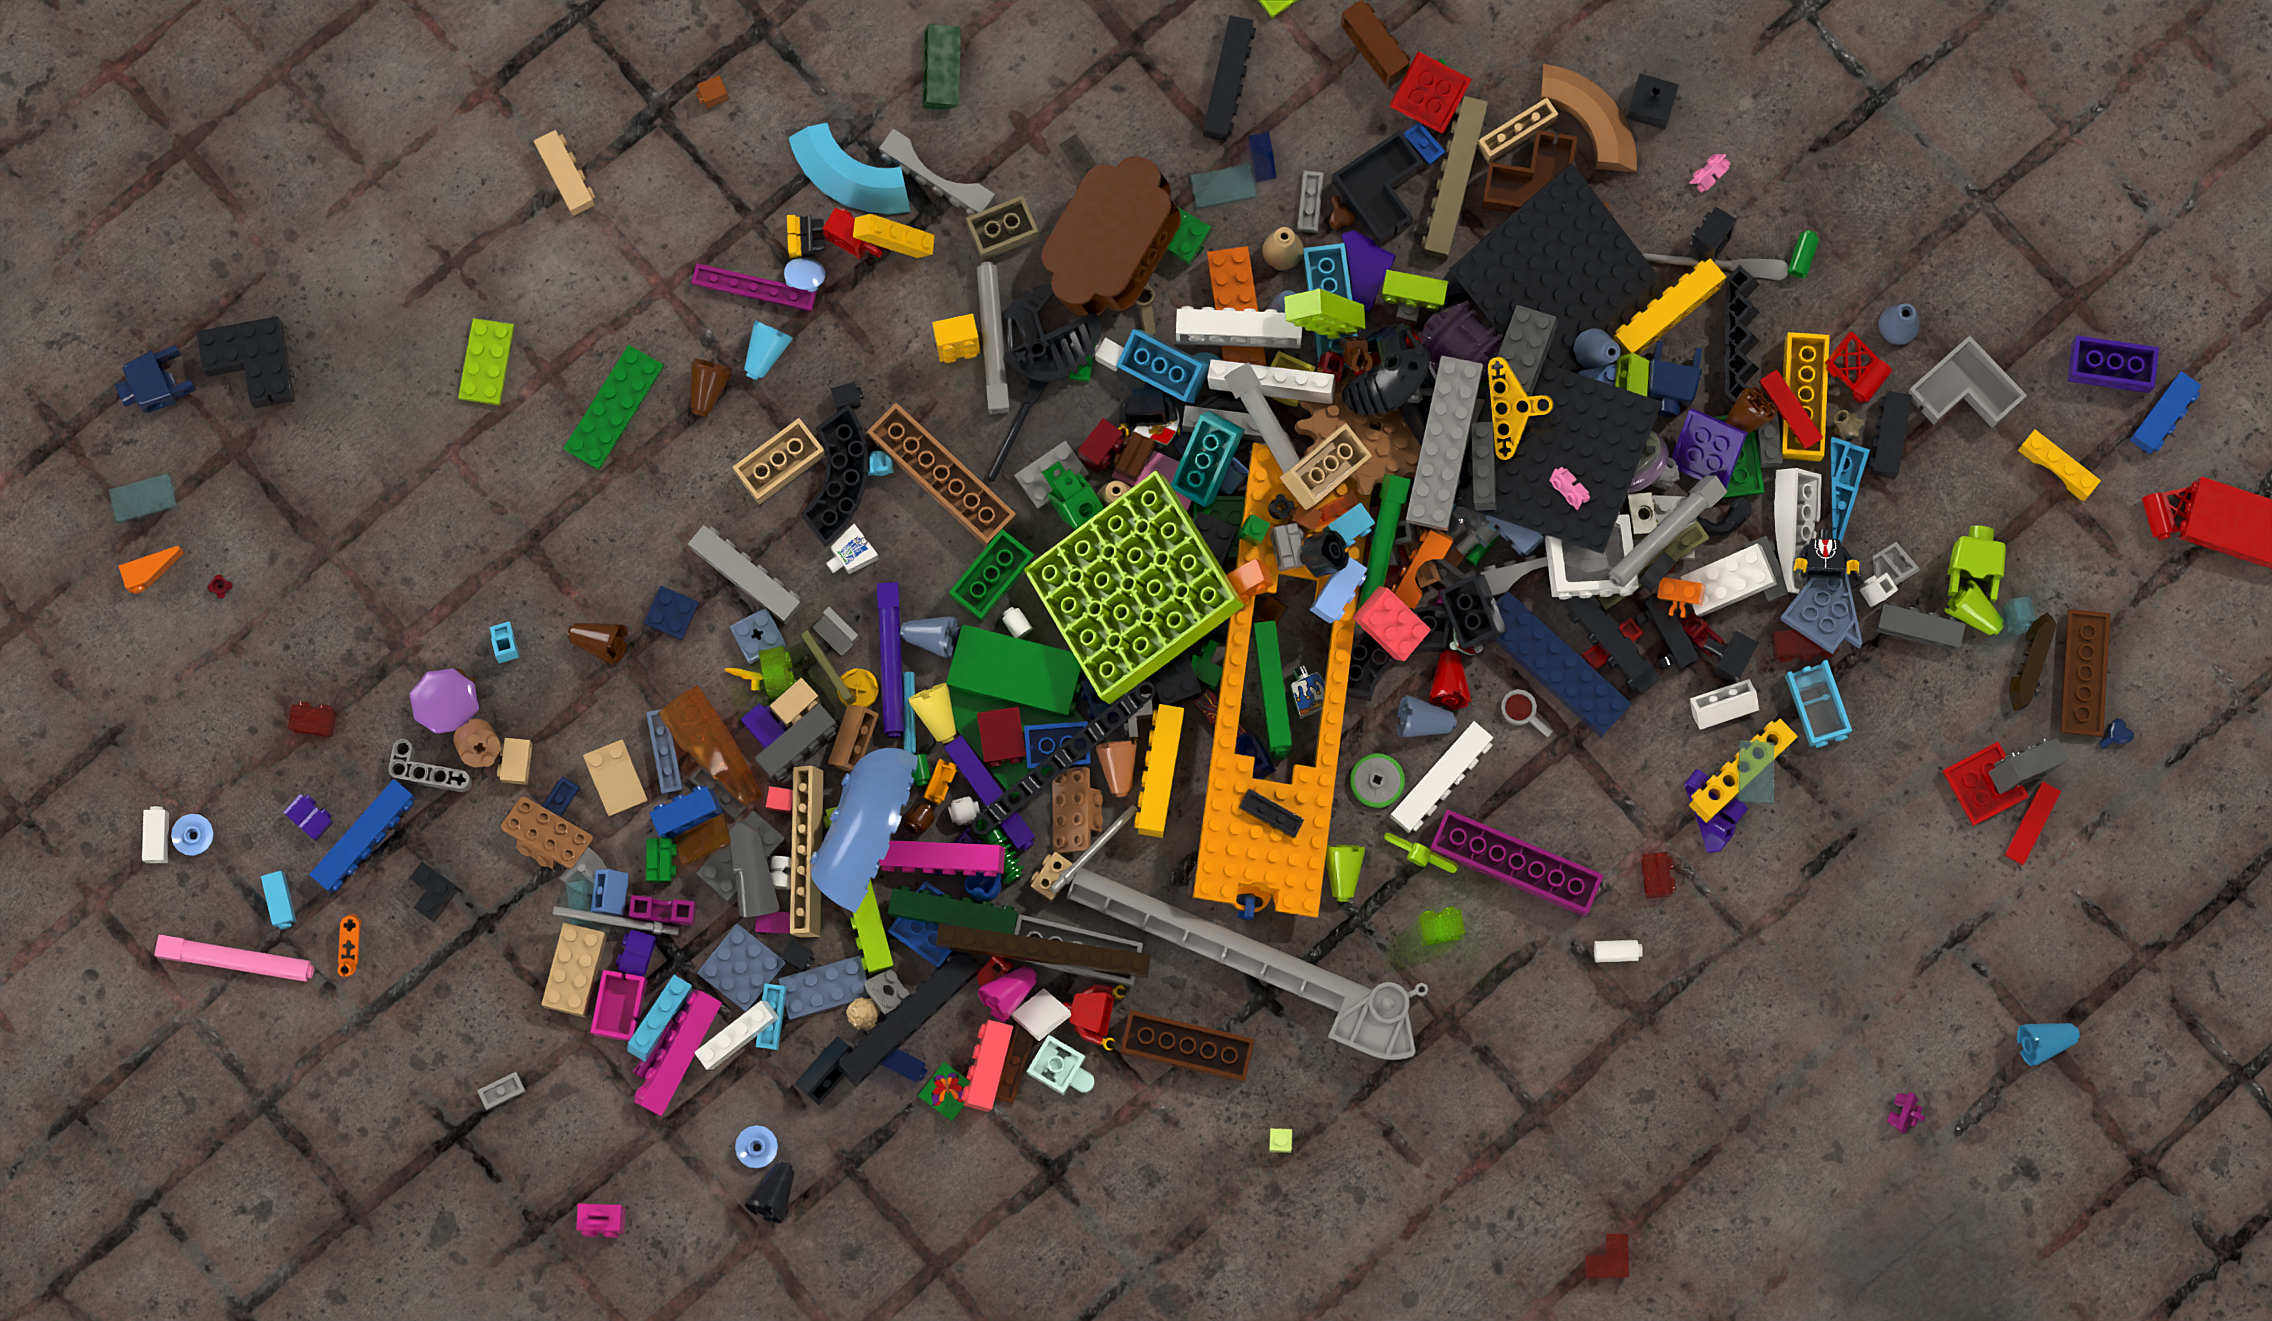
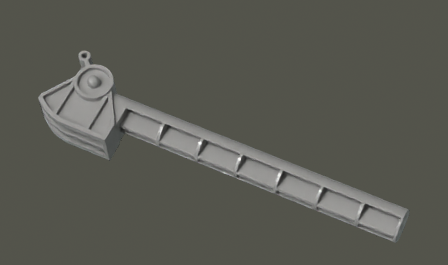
[1067,867,1428,1060]

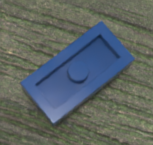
[1403,122,1445,166]

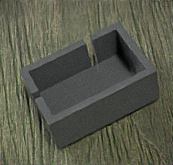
[1988,738,2069,794]

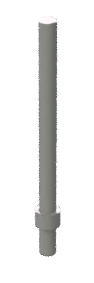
[1050,805,1138,893]
[552,906,679,935]

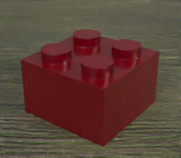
[1078,418,1124,474]

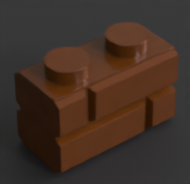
[1113,431,1156,482]

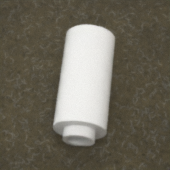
[1594,940,1642,963]

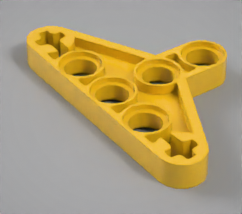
[1488,357,1553,460]

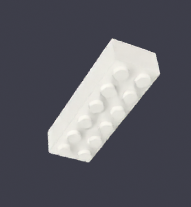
[1176,306,1302,348]

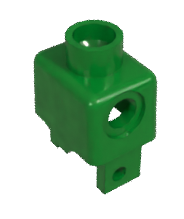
[1041,461,1104,530]

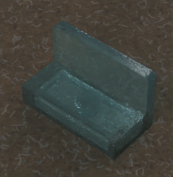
[566,879,593,925]

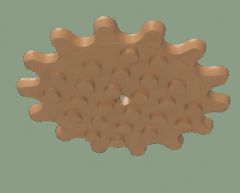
[1295,367,1422,495]

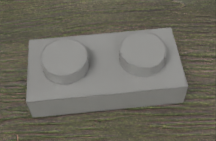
[477,1072,526,1110]

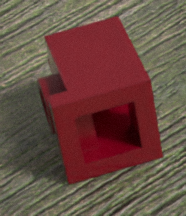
[1316,351,1345,384]

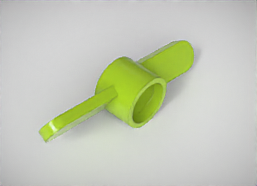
[1384,833,1458,873]

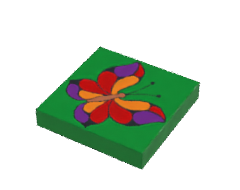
[918,1062,970,1122]

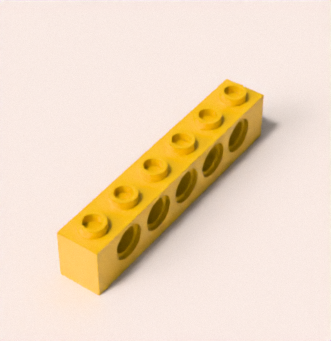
[1689,719,1798,823]

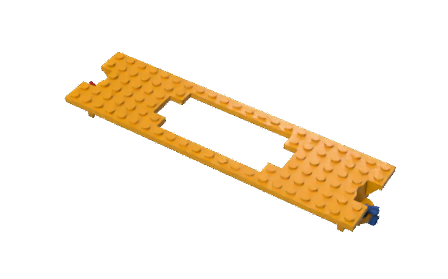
[1193,443,1371,920]

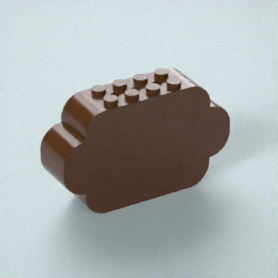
[1041,156,1181,317]

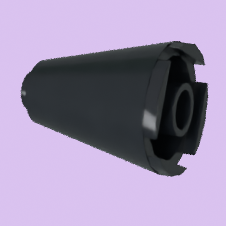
[744,1161,795,1224]

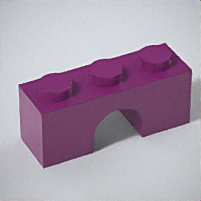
[629,895,697,926]

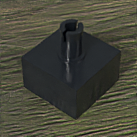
[1626,73,1679,129]
[1703,631,1759,685]

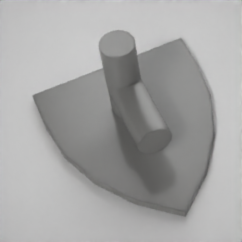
[560,847,607,894]

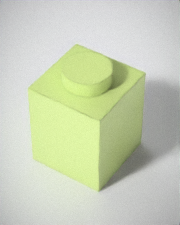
[1269,1129,1292,1153]

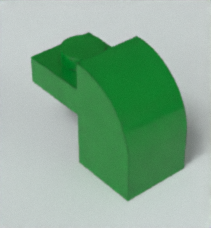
[1192,640,1223,691]

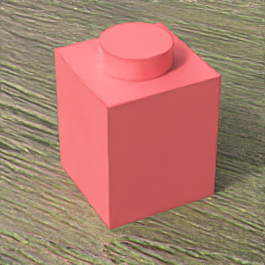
[766,786,793,814]

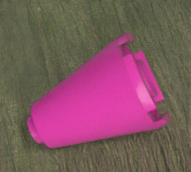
[977,966,1037,1022]

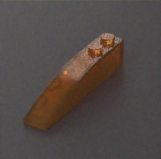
[658,685,762,806]

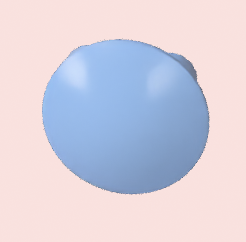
[784,257,825,292]

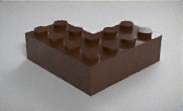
[1482,130,1578,213]

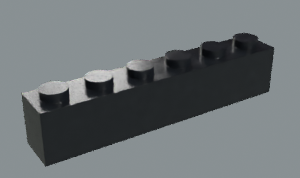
[1203,15,1256,141]

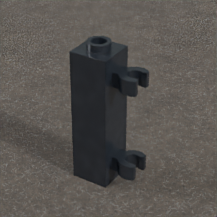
[1635,593,1699,672]

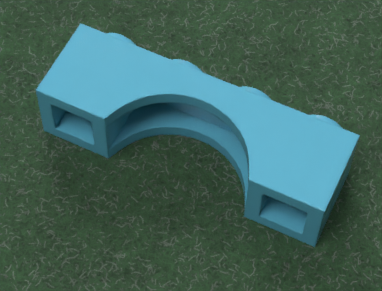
[627,975,692,1062]

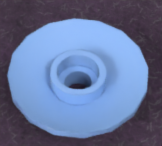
[171,814,214,856]
[735,1125,778,1168]

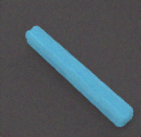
[902,672,916,754]

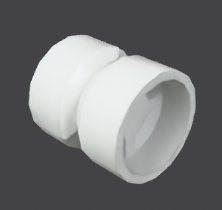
[769,856,791,890]

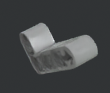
[389,739,472,792]

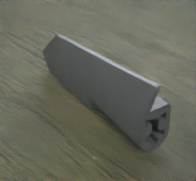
[729,821,780,917]

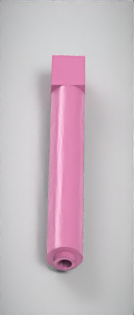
[155,935,314,982]

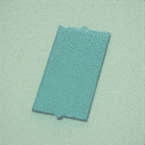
[1191,164,1257,209]
[109,474,177,523]
[1739,740,1774,805]

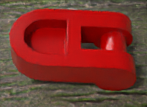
[977,956,1014,987]

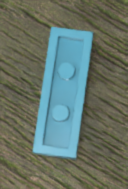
[756,983,787,1050]

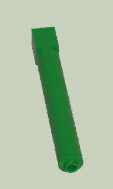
[1355,473,1411,628]

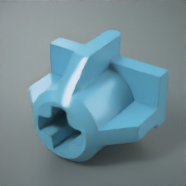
[868,451,894,476]

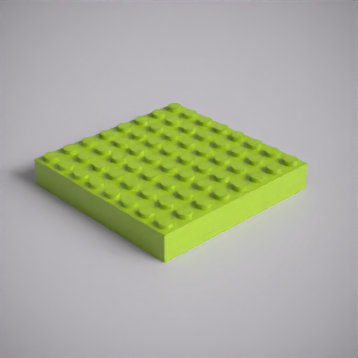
[1024,471,1245,705]

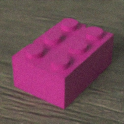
[590,970,647,1042]

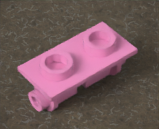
[1689,154,1730,193]
[1549,467,1590,510]

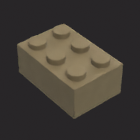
[966,195,1039,261]

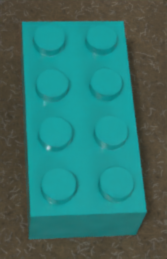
[1170,410,1245,507]

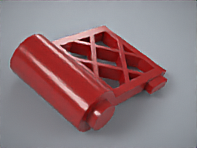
[1825,331,1892,404]
[2141,487,2190,541]

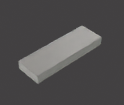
[1297,170,1324,233]

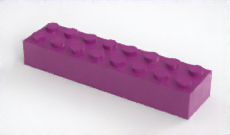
[1430,809,1604,917]

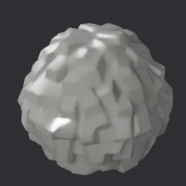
[1651,457,1680,489]

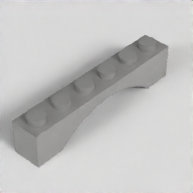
[879,129,996,216]
[1480,546,1609,595]

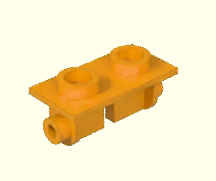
[923,759,957,805]

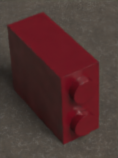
[977,707,1027,768]

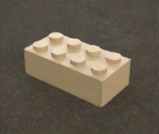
[732,418,826,505]
[1279,423,1372,510]
[542,923,607,1018]

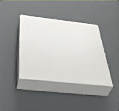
[1012,988,1071,1041]

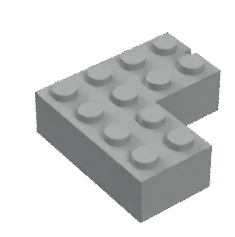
[1907,336,2027,428]

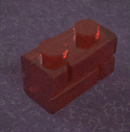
[288,702,336,737]
[1641,852,1676,899]

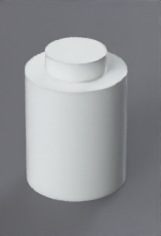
[1002,607,1033,639]

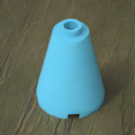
[744,320,793,380]

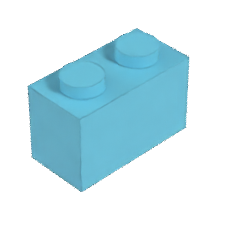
[1323,502,1375,549]

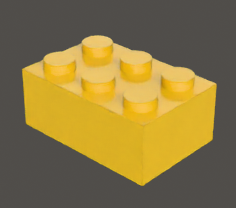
[932,314,980,363]

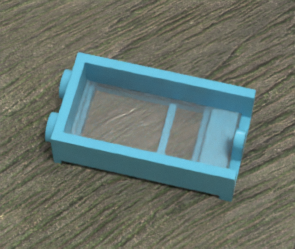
[1785,660,1852,748]

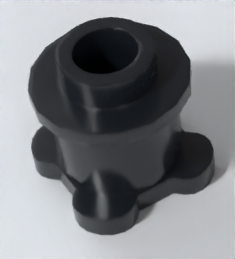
[1268,494,1294,520]

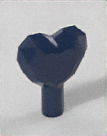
[2098,718,2134,749]

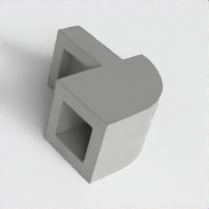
[1124,694,1153,740]

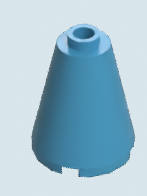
[2017,1023,2080,1066]

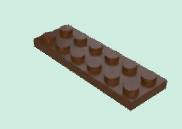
[2060,609,2111,737]

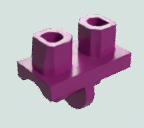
[1887,1092,1926,1134]

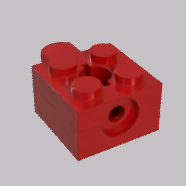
[823,207,886,260]

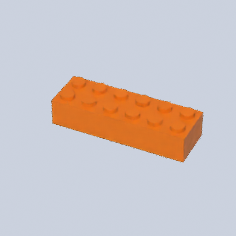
[1207,246,1266,366]

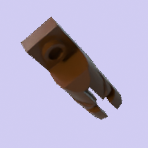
[1338,336,1372,372]

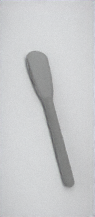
[1643,253,1788,280]

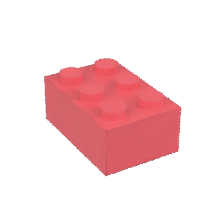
[1352,586,1431,661]

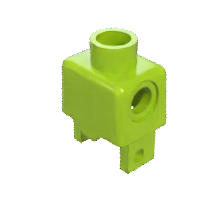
[1947,526,2006,603]

